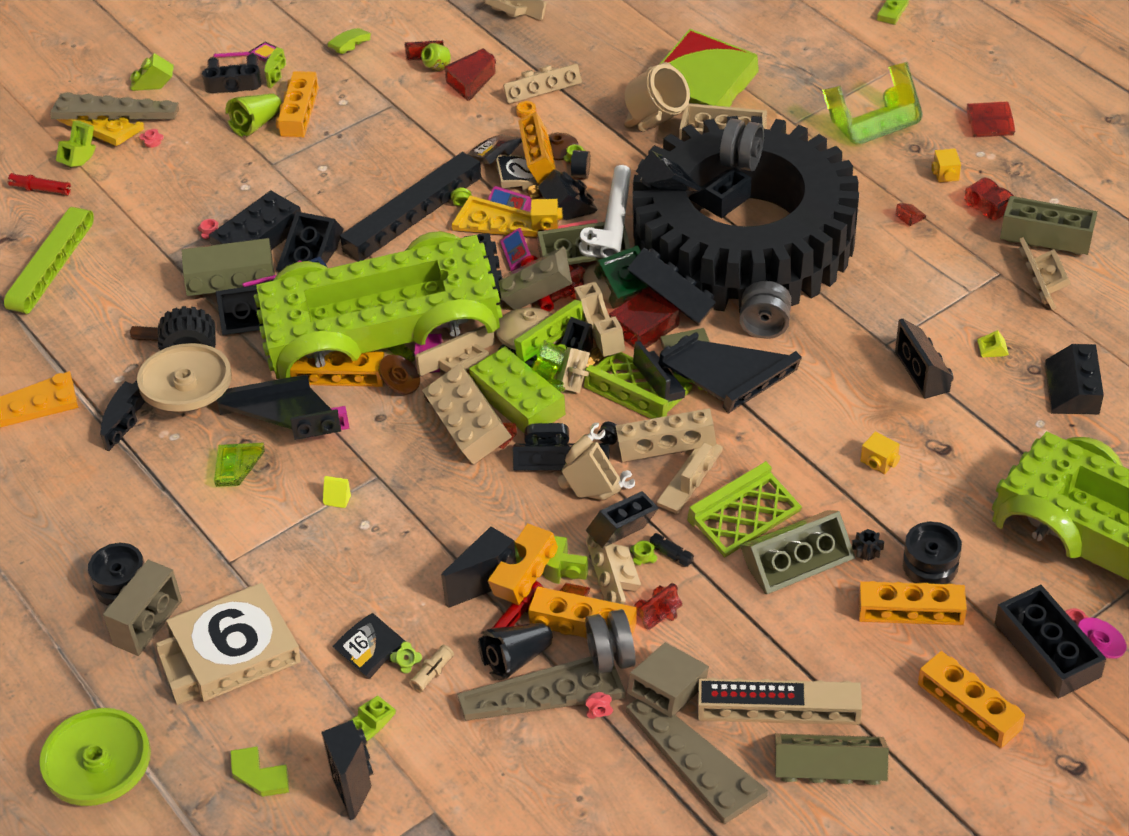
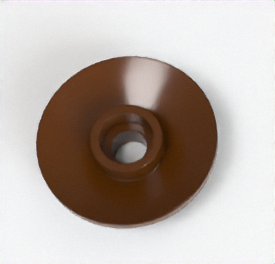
[548,133,578,161]
[378,354,420,394]

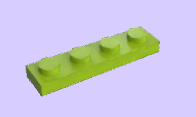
[514,300,585,362]

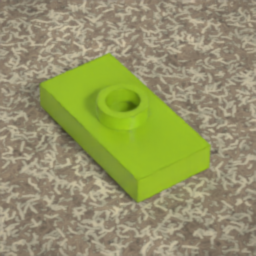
[877,0,909,25]

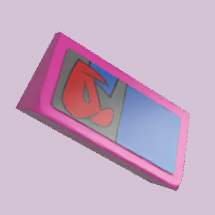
[488,186,531,212]
[500,228,531,271]

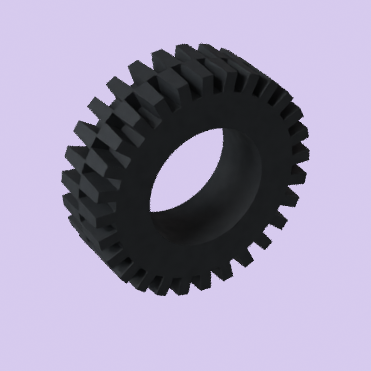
[632,116,859,313]

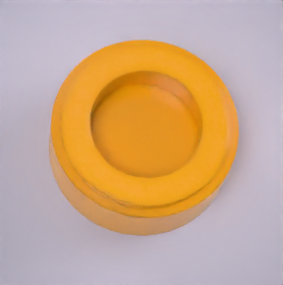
[516,101,536,119]

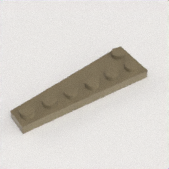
[50,92,179,119]
[458,656,626,721]
[626,699,768,824]

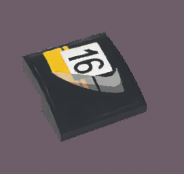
[468,134,522,164]
[332,613,406,679]

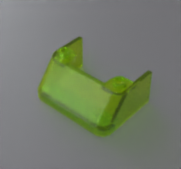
[823,62,923,144]

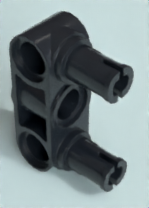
[202,54,262,94]

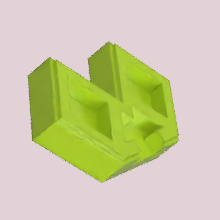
[231,746,289,797]

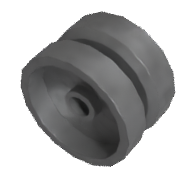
[720,119,764,171]
[740,281,791,339]
[585,609,636,674]

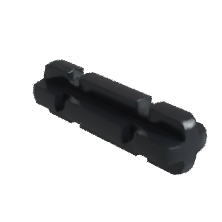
[649,533,694,567]

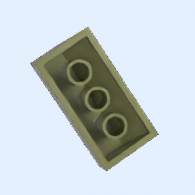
[1000,196,1098,255]
[538,222,630,265]
[182,238,275,296]
[740,510,855,594]
[775,733,889,785]

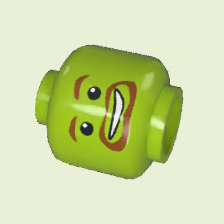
[421,43,451,71]

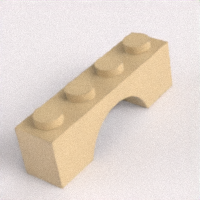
[574,282,625,357]

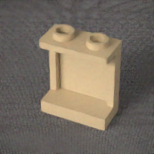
[156,637,201,705]

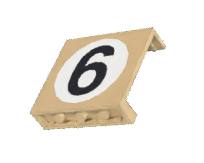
[166,583,301,702]

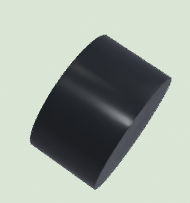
[571,150,591,178]

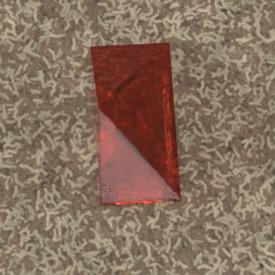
[405,40,444,61]

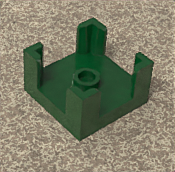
[594,245,653,309]

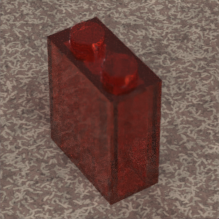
[609,288,680,348]

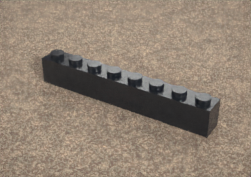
[340,151,482,261]

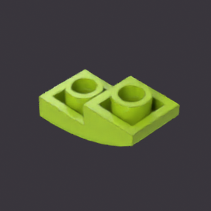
[328,28,371,53]
[265,47,286,88]
[349,695,396,741]

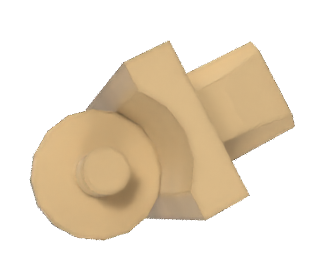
[556,347,590,393]

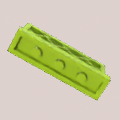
[584,352,692,419]
[687,461,802,558]

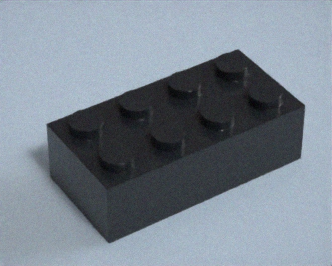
[209,190,301,250]
[994,584,1107,699]

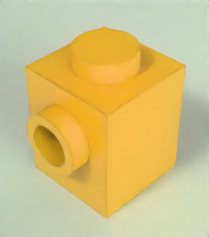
[931,148,961,183]
[531,199,563,230]
[860,431,900,474]

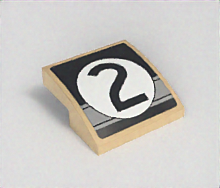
[496,155,538,192]

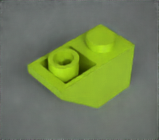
[130,53,174,91]

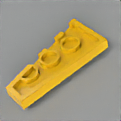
[57,116,144,146]
[451,195,542,237]

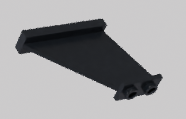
[658,332,802,414]
[217,374,341,440]

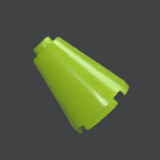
[225,94,282,137]

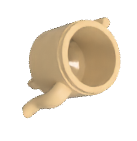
[624,62,690,132]

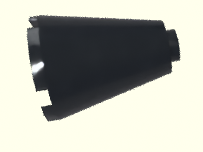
[478,623,553,680]

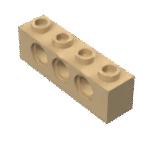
[616,408,717,462]

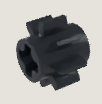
[852,529,884,561]

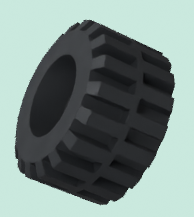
[158,306,216,350]

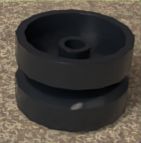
[902,521,962,584]
[88,542,145,606]

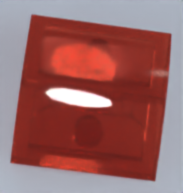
[966,101,1015,137]

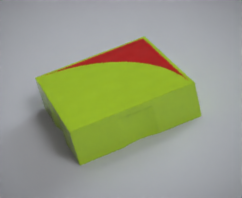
[660,29,759,107]

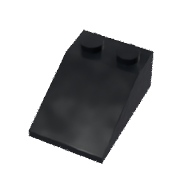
[276,211,344,272]
[441,526,516,608]

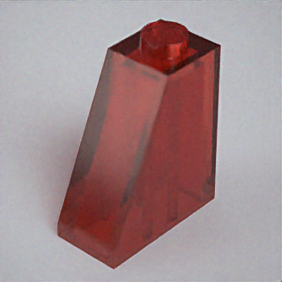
[444,48,496,101]

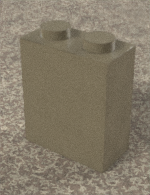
[627,642,709,718]

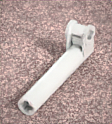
[579,165,631,258]

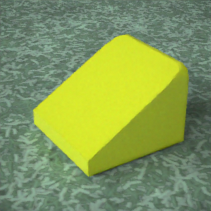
[977,330,1009,358]
[323,476,351,508]

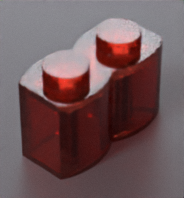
[964,177,1014,220]

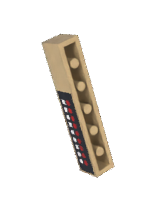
[698,678,862,725]

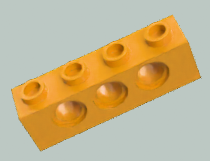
[276,71,319,137]
[518,112,556,184]
[290,351,385,387]
[859,581,967,625]
[529,587,637,639]
[918,651,1025,749]

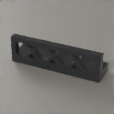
[513,443,610,470]

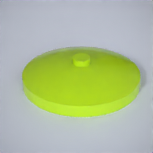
[40,708,151,806]

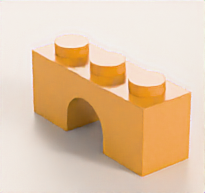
[488,523,558,605]

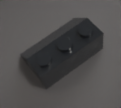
[216,286,263,335]
[895,318,954,399]
[1045,344,1104,415]
[321,720,373,820]

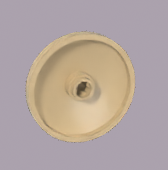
[137,343,232,412]

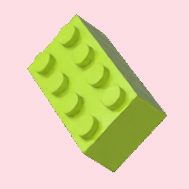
[469,347,566,433]

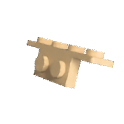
[485,0,547,20]
[503,64,582,103]
[1019,237,1071,310]
[415,325,495,376]
[657,443,723,513]
[586,535,641,604]

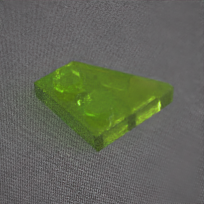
[214,443,265,487]

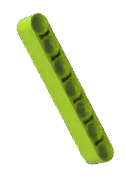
[4,207,94,314]

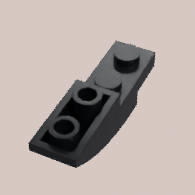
[100,380,146,451]

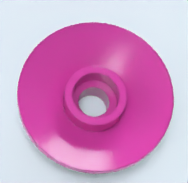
[1078,617,1127,659]

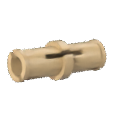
[409,644,454,693]

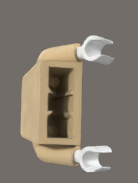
[558,422,635,500]

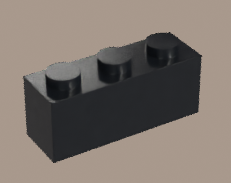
[585,491,659,548]

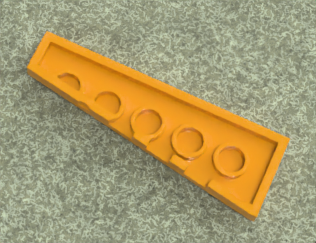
[0,371,79,428]

